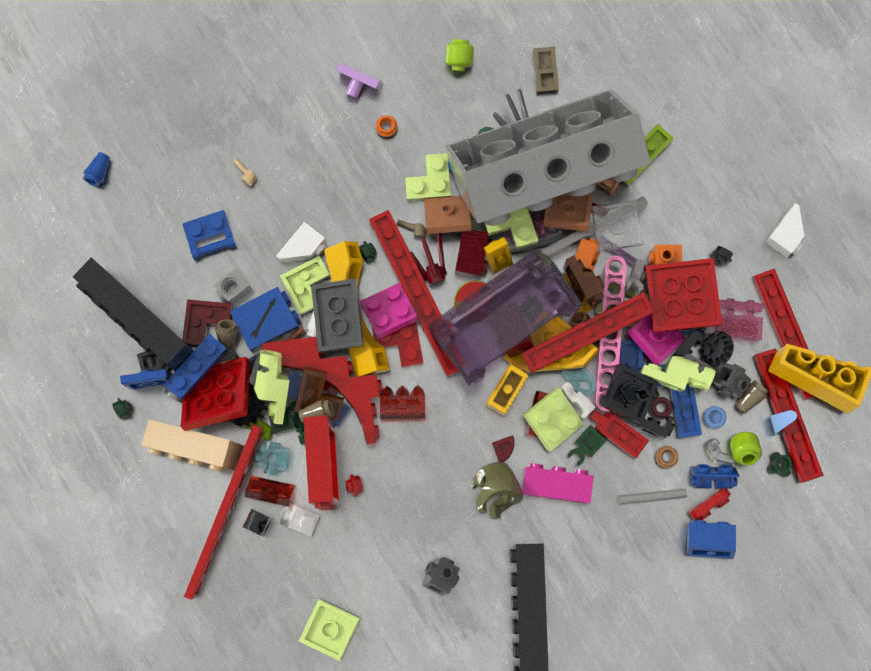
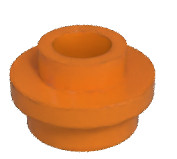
[376,115,398,137]

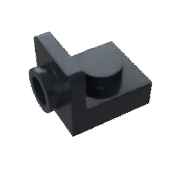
[637,416,675,440]

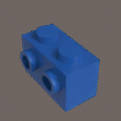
[687,520,736,559]

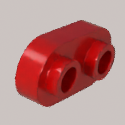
[688,487,731,520]

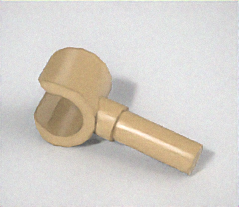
[233,158,257,186]

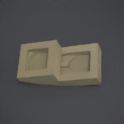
[533,46,559,92]

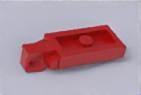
[588,409,649,459]

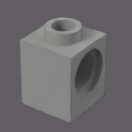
[215,268,252,305]

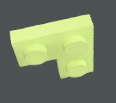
[405,153,451,201]
[486,207,538,250]
[280,256,330,316]

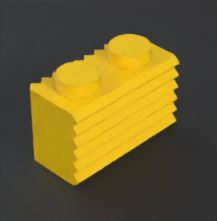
[486,364,528,416]

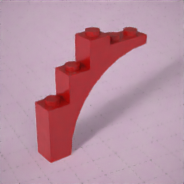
[262,337,383,445]

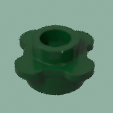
[768,452,793,477]

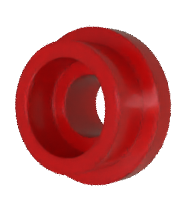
[345,474,363,497]

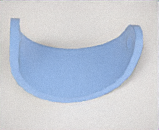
[770,410,797,435]

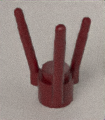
[410,233,447,285]

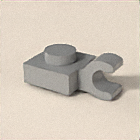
[625,258,646,296]

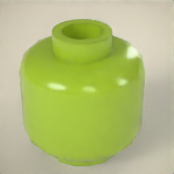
[445,39,474,72]
[730,432,762,466]

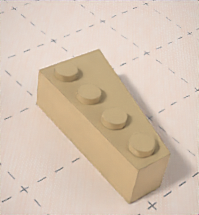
[141,419,244,472]

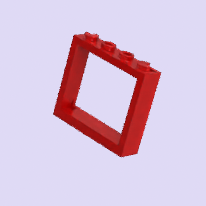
[304,415,340,511]

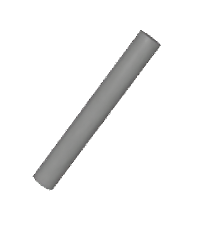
[618,489,687,505]

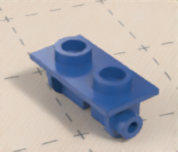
[690,464,740,489]

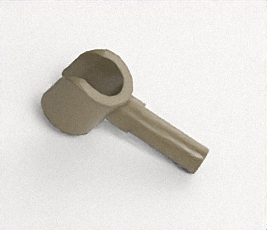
[397,219,426,238]

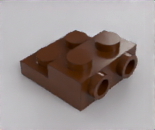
[563,255,605,307]

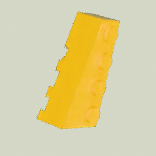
[768,344,871,414]

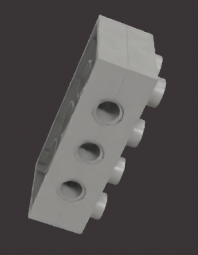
[445,89,650,226]

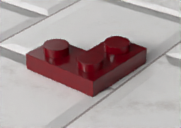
[182,299,233,346]

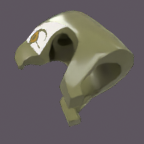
[472,462,523,519]

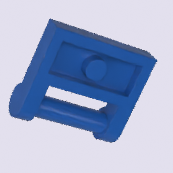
[182,210,236,261]

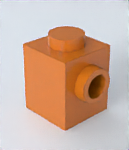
[648,245,682,265]

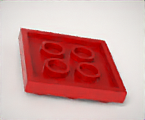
[645,258,722,333]
[180,356,250,431]

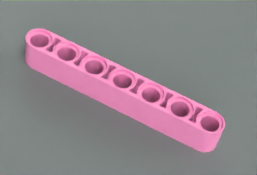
[595,256,626,411]

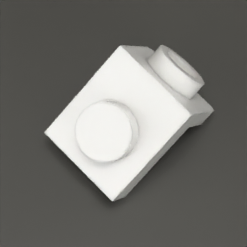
[280,503,320,536]

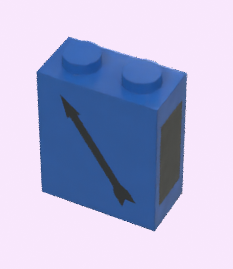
[230,287,301,353]

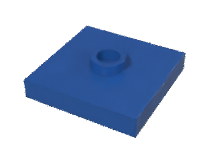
[120,369,173,390]

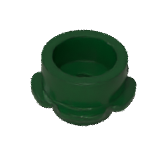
[359,241,377,262]
[112,398,131,420]

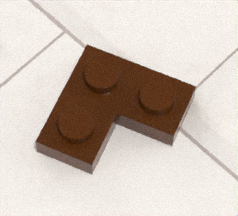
[294,367,344,421]

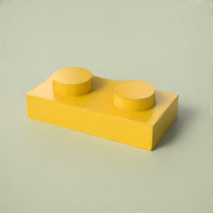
[484,237,513,275]

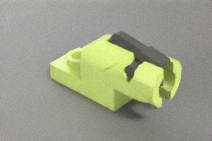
[249,350,290,424]
[640,354,716,392]

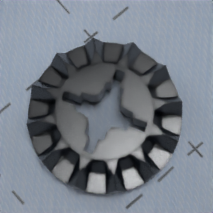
[699,330,734,366]

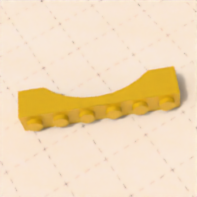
[324,241,390,377]

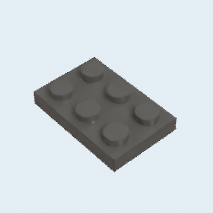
[311,279,364,353]

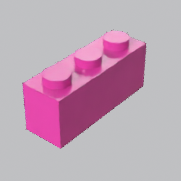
[522,463,594,504]

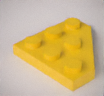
[503,311,599,373]

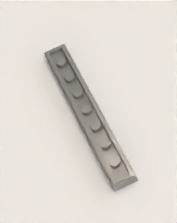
[487,197,648,289]

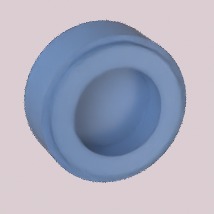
[703,406,726,429]

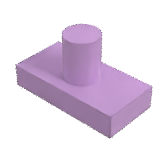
[337,63,383,98]

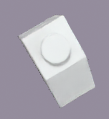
[765,203,805,258]
[276,222,327,263]

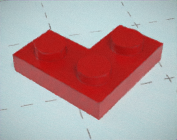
[372,322,424,368]

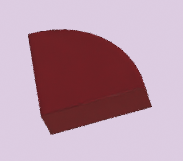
[492,435,515,463]

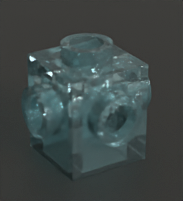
[255,441,290,475]

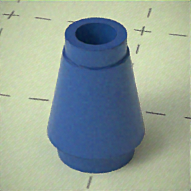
[83,152,110,186]

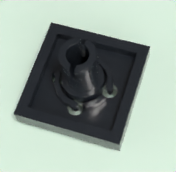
[601,364,658,424]

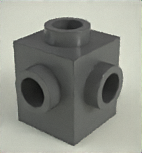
[712,363,752,399]
[422,557,460,596]

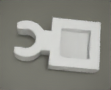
[560,382,596,420]

